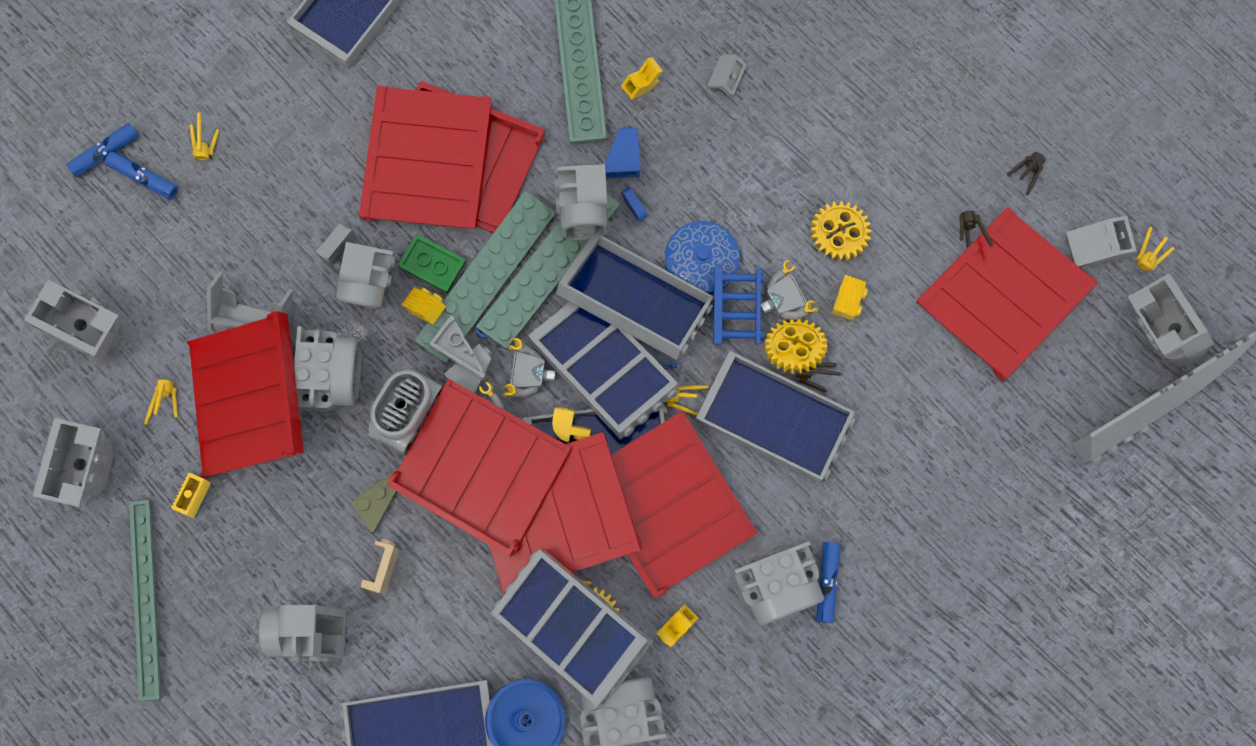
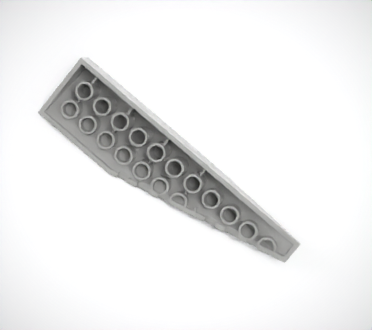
[1072,331,1256,463]

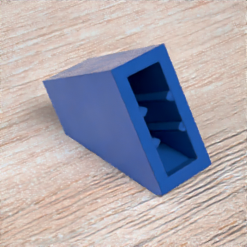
[605,127,640,179]

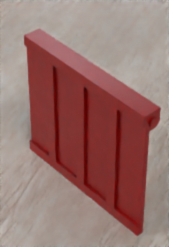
[415,81,545,233]
[359,85,492,230]
[916,207,1098,382]
[187,311,304,478]
[387,379,572,556]
[611,411,757,598]
[489,432,642,594]

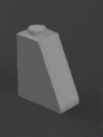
[444,344,493,395]

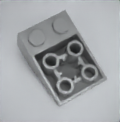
[1066,216,1137,267]

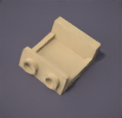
[360,539,399,595]

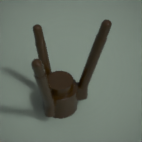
[1007,152,1046,195]
[959,211,993,248]
[795,363,841,392]

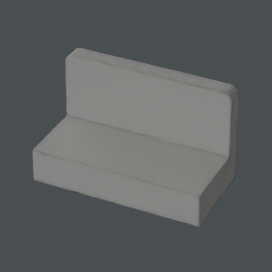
[707,54,747,96]
[316,224,356,265]

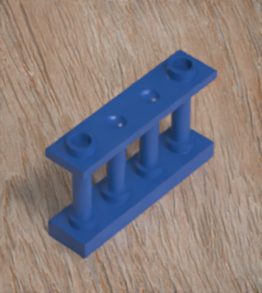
[713,267,764,345]

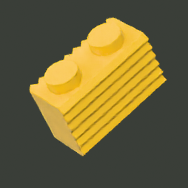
[831,275,868,321]
[402,287,446,325]
[171,473,211,518]

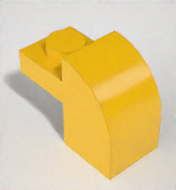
[621,57,663,100]
[552,406,591,442]
[656,604,698,648]

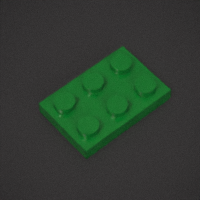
[397,234,466,294]

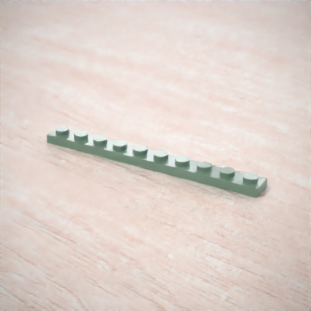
[129,500,162,701]

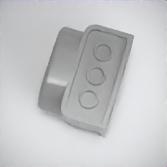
[555,164,608,240]
[335,242,395,308]
[1128,273,1214,366]
[24,280,120,362]
[294,326,362,412]
[368,369,444,456]
[32,418,114,507]
[731,541,824,626]
[258,605,346,662]
[580,677,667,746]

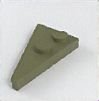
[351,468,399,534]

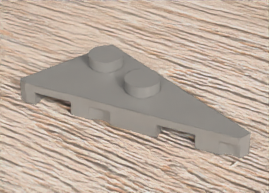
[429,316,487,380]

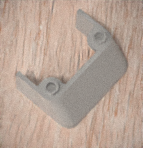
[207,272,293,334]

